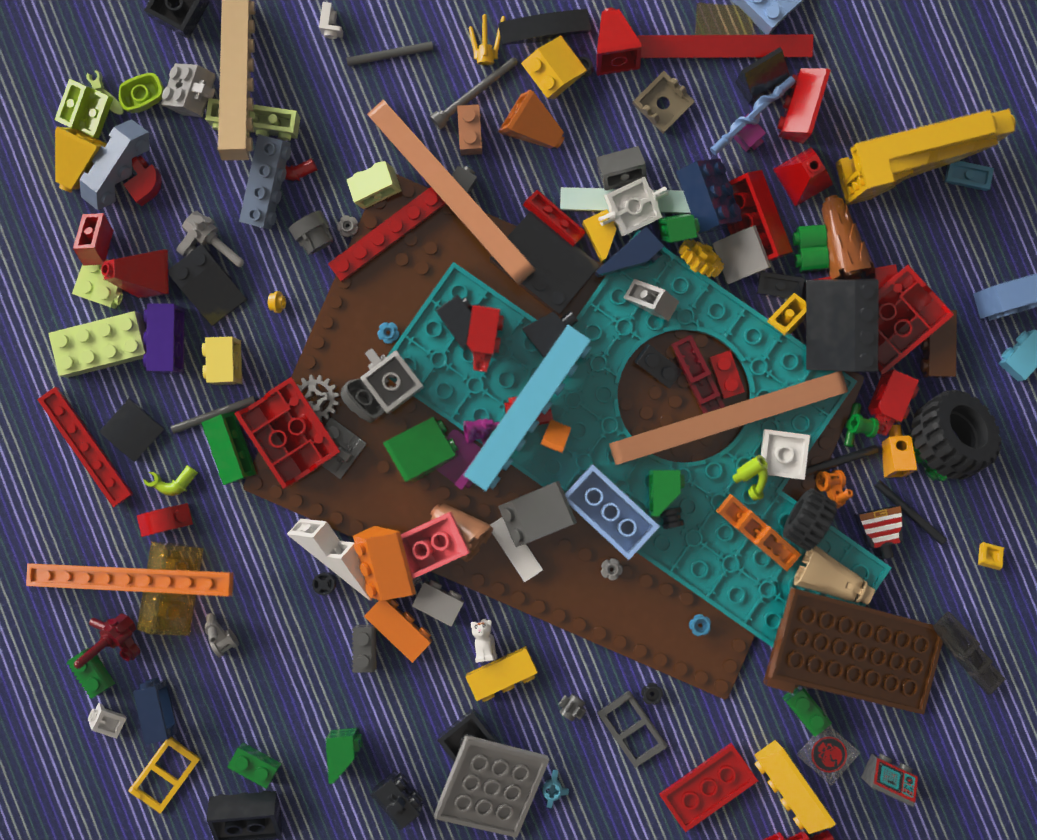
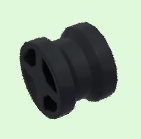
[660,507,685,529]
[312,572,337,595]

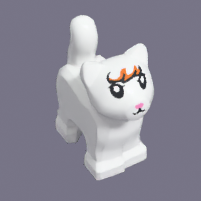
[471,619,497,662]

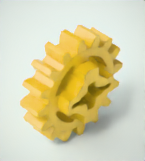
[678,239,724,278]

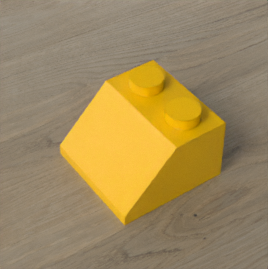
[521,36,587,99]

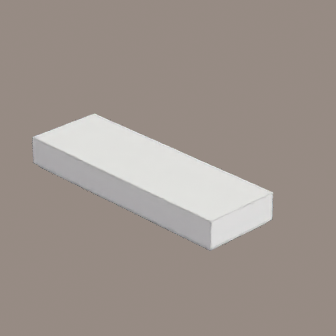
[490,517,543,582]

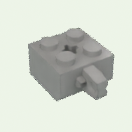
[160,63,217,117]
[360,348,425,414]

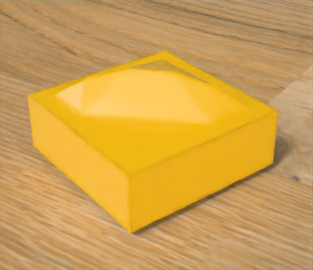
[978,542,1004,570]

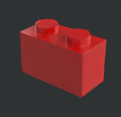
[73,213,114,266]

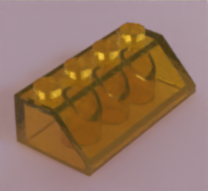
[137,541,204,636]

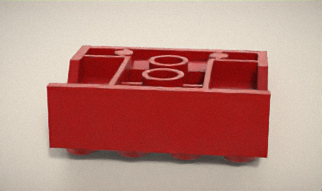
[878,265,954,374]
[234,377,340,489]

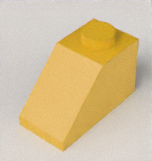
[582,209,617,263]
[767,293,806,335]

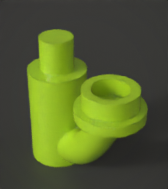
[733,455,768,501]

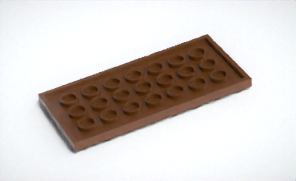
[767,587,946,715]

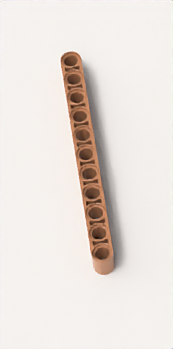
[367,100,535,285]
[609,371,848,465]

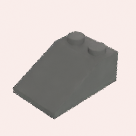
[498,481,577,547]

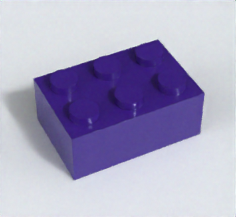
[143,303,185,374]

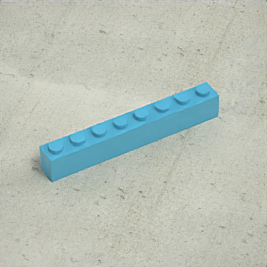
[464,325,592,491]

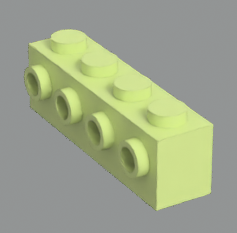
[205,98,301,141]

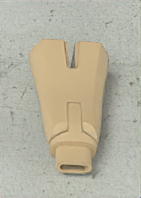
[794,546,875,605]

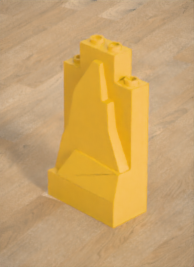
[835,109,1016,205]

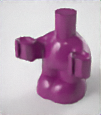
[463,418,500,446]

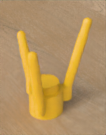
[469,14,506,65]

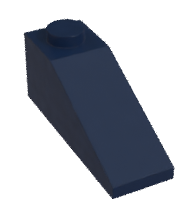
[595,227,664,277]

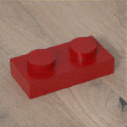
[709,350,745,399]

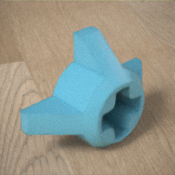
[543,770,569,808]

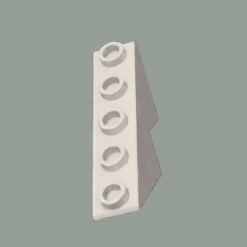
[287,519,372,601]

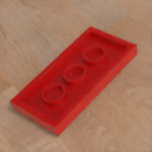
[659,743,758,833]

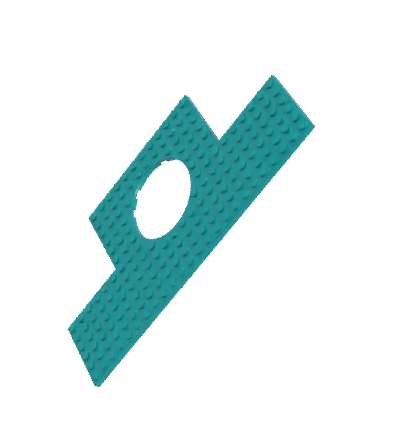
[387,229,892,648]

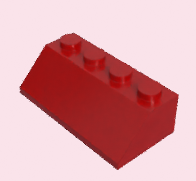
[728,170,793,262]

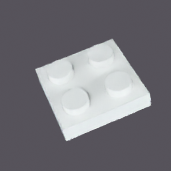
[761,429,810,480]

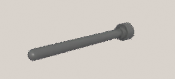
[429,57,518,130]

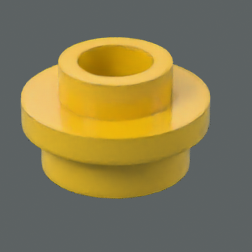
[268,291,286,313]

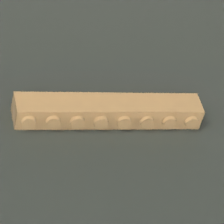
[218,0,255,160]

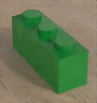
[658,214,700,242]
[202,412,256,485]

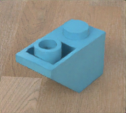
[998,329,1037,381]

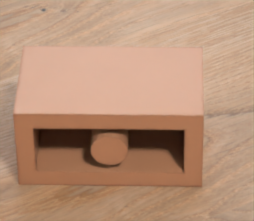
[457,104,483,155]

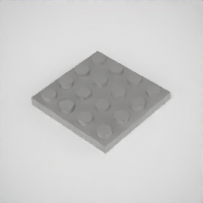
[434,735,549,838]

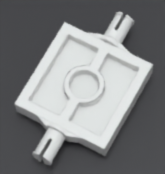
[598,177,669,236]

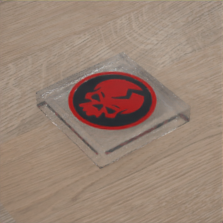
[797,726,860,786]

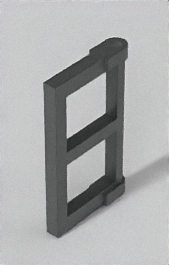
[597,690,668,768]

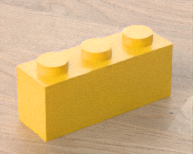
[465,646,538,702]

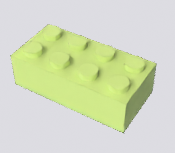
[48,311,146,378]

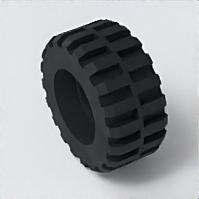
[912,390,1001,480]

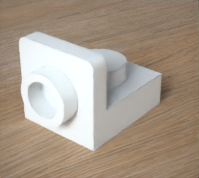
[319,2,343,39]
[88,703,127,739]

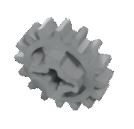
[297,375,340,422]

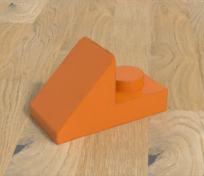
[540,420,571,453]

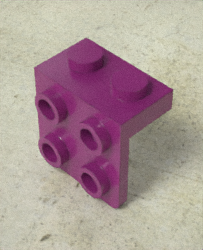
[436,429,482,490]

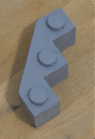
[80,119,150,210]

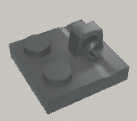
[322,417,368,479]

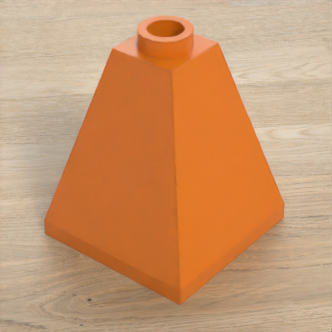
[498,89,565,149]

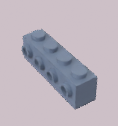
[239,134,291,229]

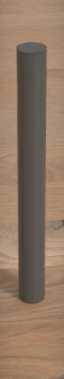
[346,41,433,66]
[171,396,256,434]

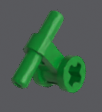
[844,403,879,447]

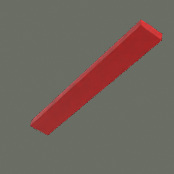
[637,34,813,58]

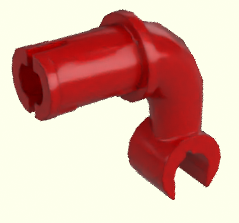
[285,158,318,181]

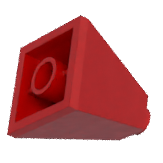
[596,8,642,76]
[773,147,833,207]
[101,249,169,298]

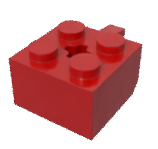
[467,305,504,372]
[868,370,919,436]

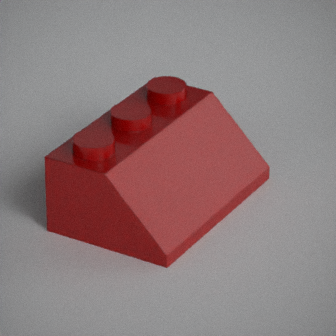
[777,68,831,144]

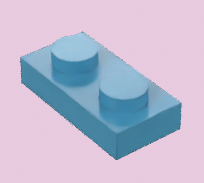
[944,161,994,191]

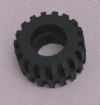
[783,488,837,551]

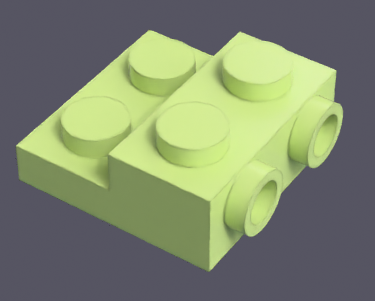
[72,259,123,309]

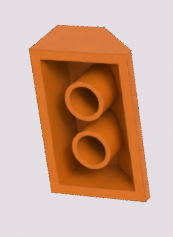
[353,526,416,601]

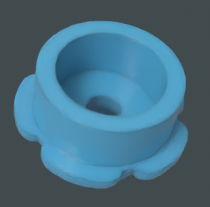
[377,322,399,344]
[689,614,711,636]

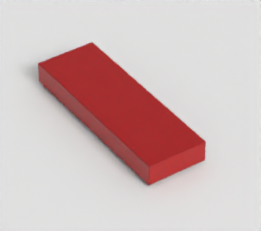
[523,190,587,247]

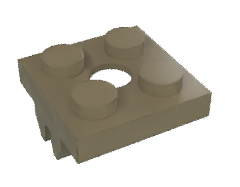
[632,71,695,134]

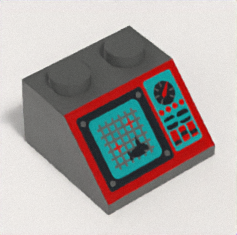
[861,753,918,807]

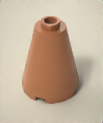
[431,503,493,562]

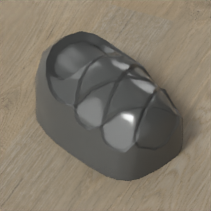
[341,379,385,423]

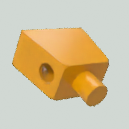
[882,425,917,478]

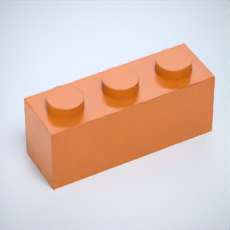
[364,599,432,663]

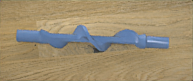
[710,76,796,155]

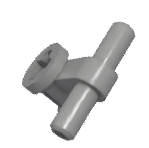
[205,613,239,658]

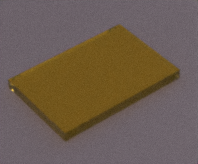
[695,2,753,35]

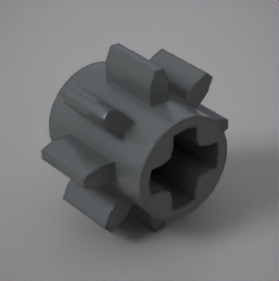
[559,693,586,722]

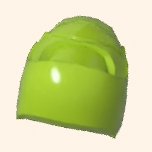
[119,73,164,113]

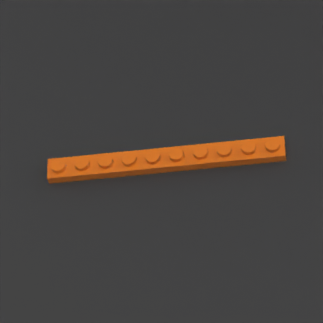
[26,563,233,596]

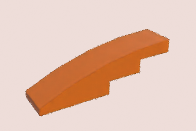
[716,494,802,571]

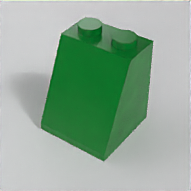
[383,417,459,483]

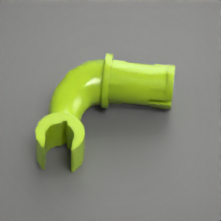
[143,465,198,496]

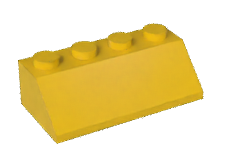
[754,740,836,834]

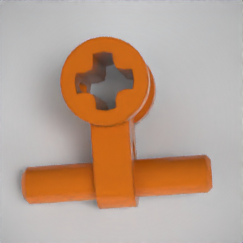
[816,470,853,509]

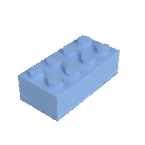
[565,464,660,560]

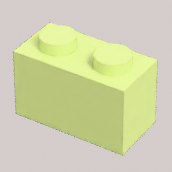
[347,161,401,209]

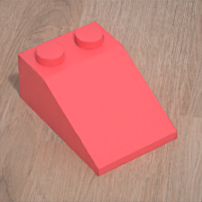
[401,511,470,579]

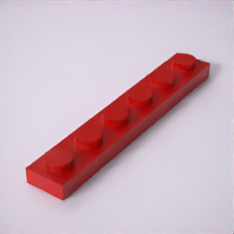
[328,187,446,282]
[37,387,133,507]

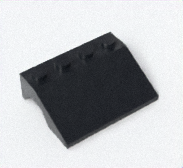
[490,211,600,316]
[806,278,879,371]

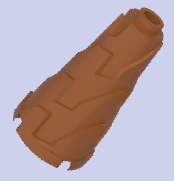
[821,195,875,280]

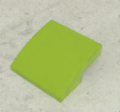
[55,79,113,139]

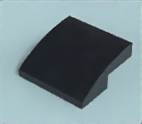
[99,398,164,462]

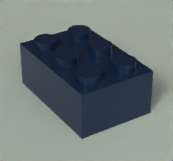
[676,159,743,234]

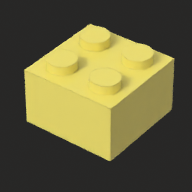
[202,337,242,385]

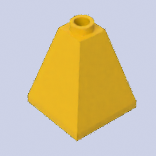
[55,127,107,192]

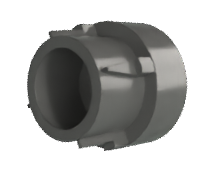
[289,210,334,255]

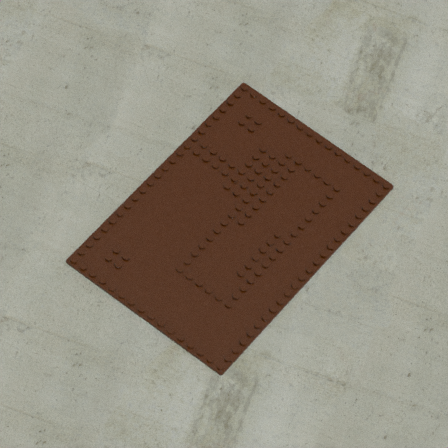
[243,174,864,699]

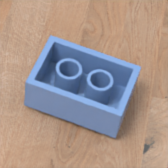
[973,273,1037,321]

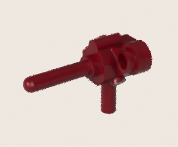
[74,613,141,669]

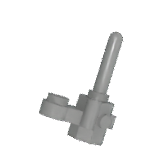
[176,211,244,267]

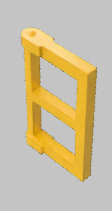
[128,737,201,814]

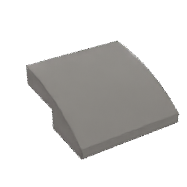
[712,226,771,284]

